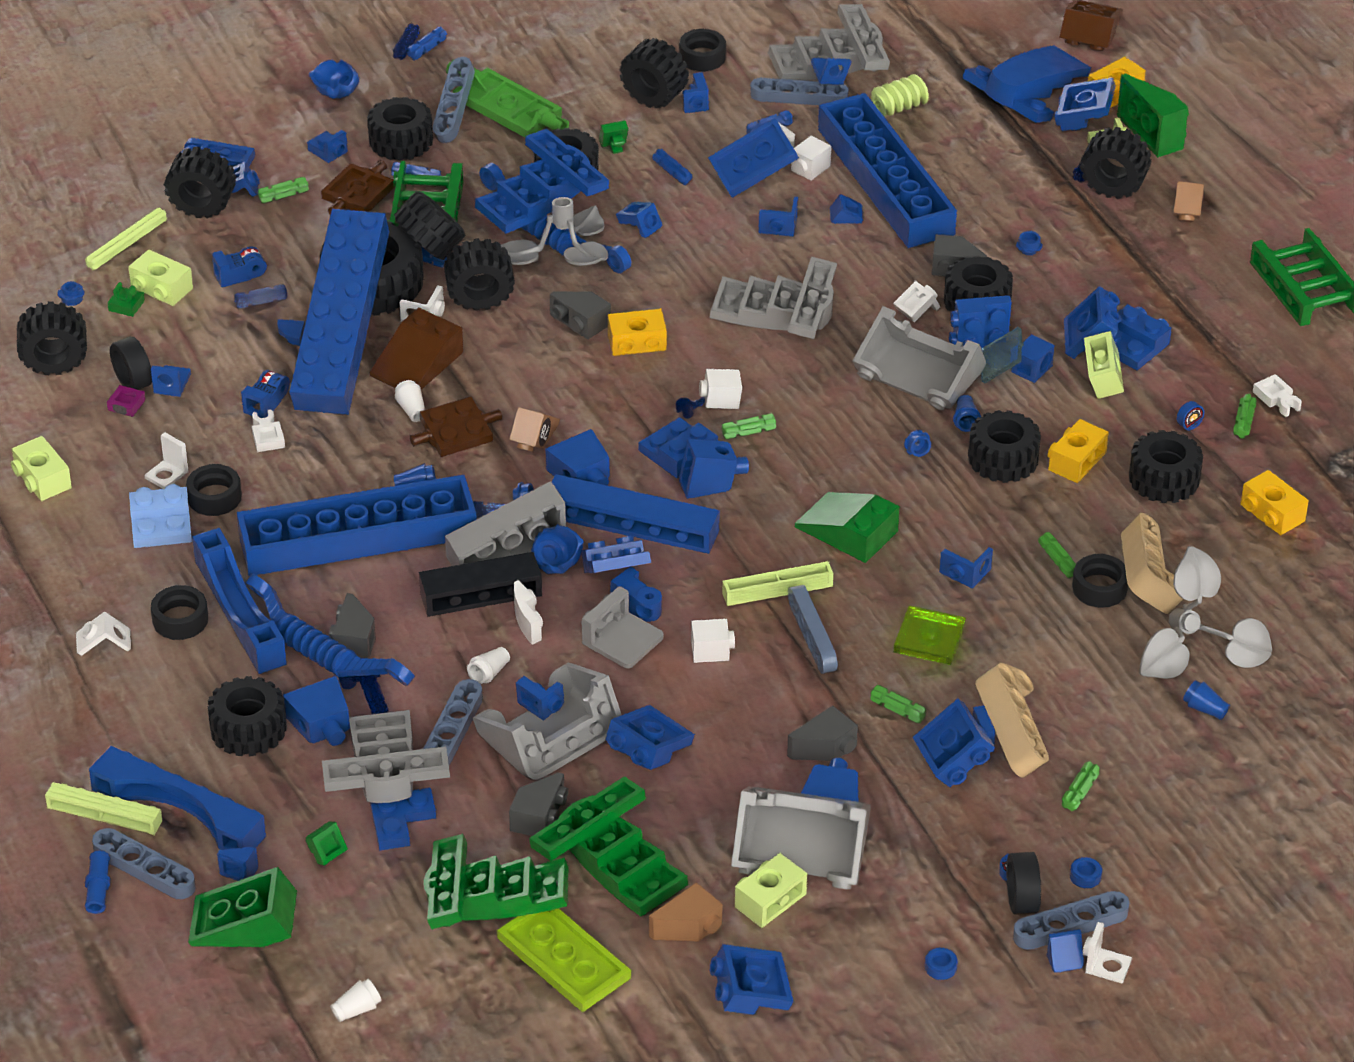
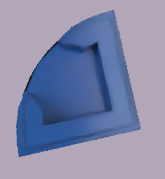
[277,319,305,346]

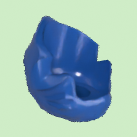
[309,59,360,99]
[531,524,584,574]

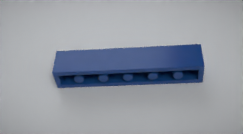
[552,474,720,554]

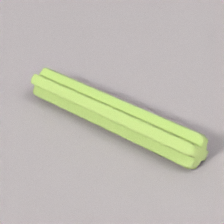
[85,208,167,270]

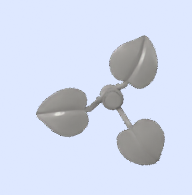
[501,197,608,265]
[1139,546,1273,679]

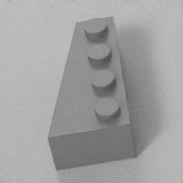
[445,481,566,566]

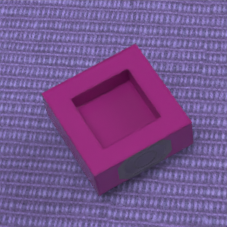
[107,385,145,417]

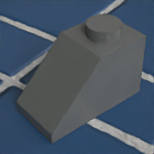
[787,705,858,761]

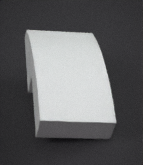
[514,580,543,645]

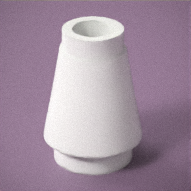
[395,380,425,422]
[467,647,510,684]
[330,979,381,1022]

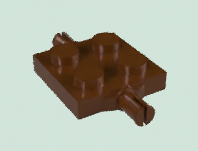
[321,160,394,215]
[410,396,502,457]

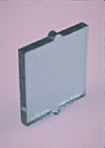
[981,327,1024,384]

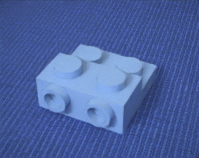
[129,484,192,548]

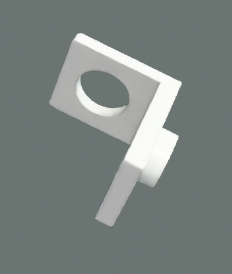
[400,286,445,322]
[145,432,188,489]
[76,611,131,656]
[1083,922,1132,983]

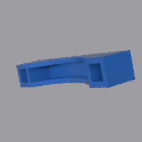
[192,528,287,674]
[89,746,266,850]

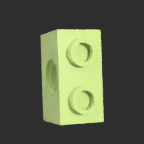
[128,250,193,306]
[1084,331,1124,399]
[11,436,72,501]
[735,853,807,928]

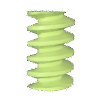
[871,74,929,117]

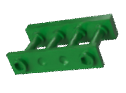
[387,161,464,226]
[1250,228,1354,327]

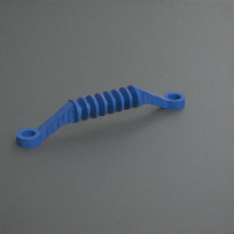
[479,163,632,274]
[245,574,415,686]

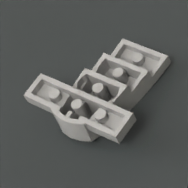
[768,4,890,81]
[709,256,837,339]
[322,710,450,803]

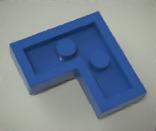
[370,788,436,851]

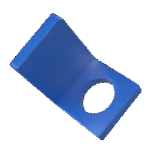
[811,58,851,85]
[759,196,798,236]
[151,365,191,397]
[939,547,993,589]

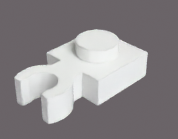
[1253,374,1302,417]
[252,409,285,452]

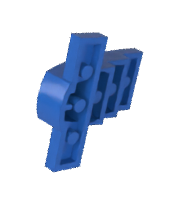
[962,45,1091,123]
[475,129,609,234]

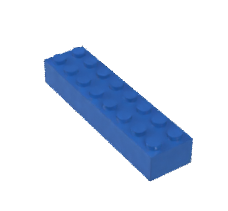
[818,93,957,248]
[289,209,390,415]
[236,475,477,576]

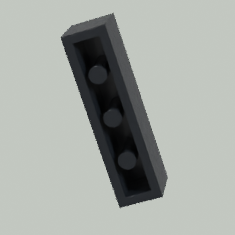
[419,552,542,617]

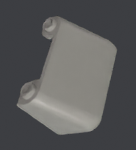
[852,306,986,410]
[473,662,622,780]
[731,787,871,889]

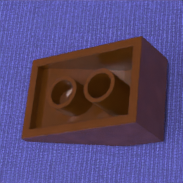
[1059,0,1123,51]
[370,307,463,390]

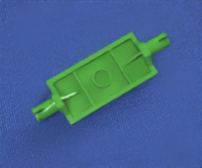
[446,60,569,137]

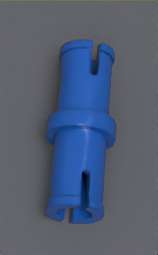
[85,851,111,914]

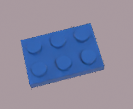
[708,118,799,198]

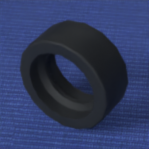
[679,28,726,72]
[110,336,152,390]
[186,464,242,516]
[1072,554,1128,608]
[151,585,208,640]
[1006,852,1041,914]

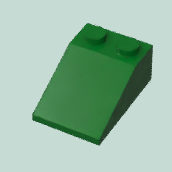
[1117,73,1189,158]
[795,492,900,563]
[188,867,297,947]

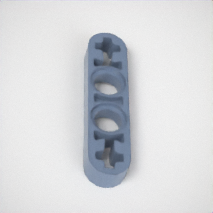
[432,57,475,143]
[750,78,849,105]
[788,585,838,674]
[423,679,483,766]
[92,828,196,899]
[1013,891,1130,950]

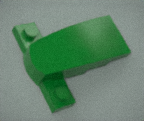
[529,776,689,917]
[423,834,569,930]

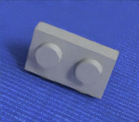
[581,586,663,669]

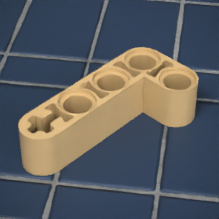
[1121,513,1183,614]
[976,663,1049,778]

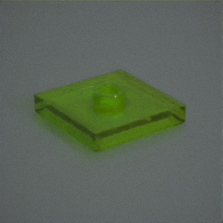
[893,605,966,665]

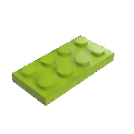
[497,908,631,1013]

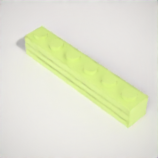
[722,561,833,606]
[45,782,162,835]

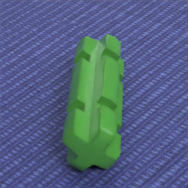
[258,177,309,203]
[1233,394,1257,439]
[722,413,776,439]
[1038,532,1076,578]
[870,685,926,723]
[1061,761,1100,811]

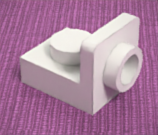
[893,281,940,322]

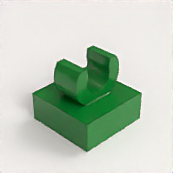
[599,120,629,154]
[108,282,145,317]
[305,821,348,865]

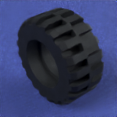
[320,221,424,316]

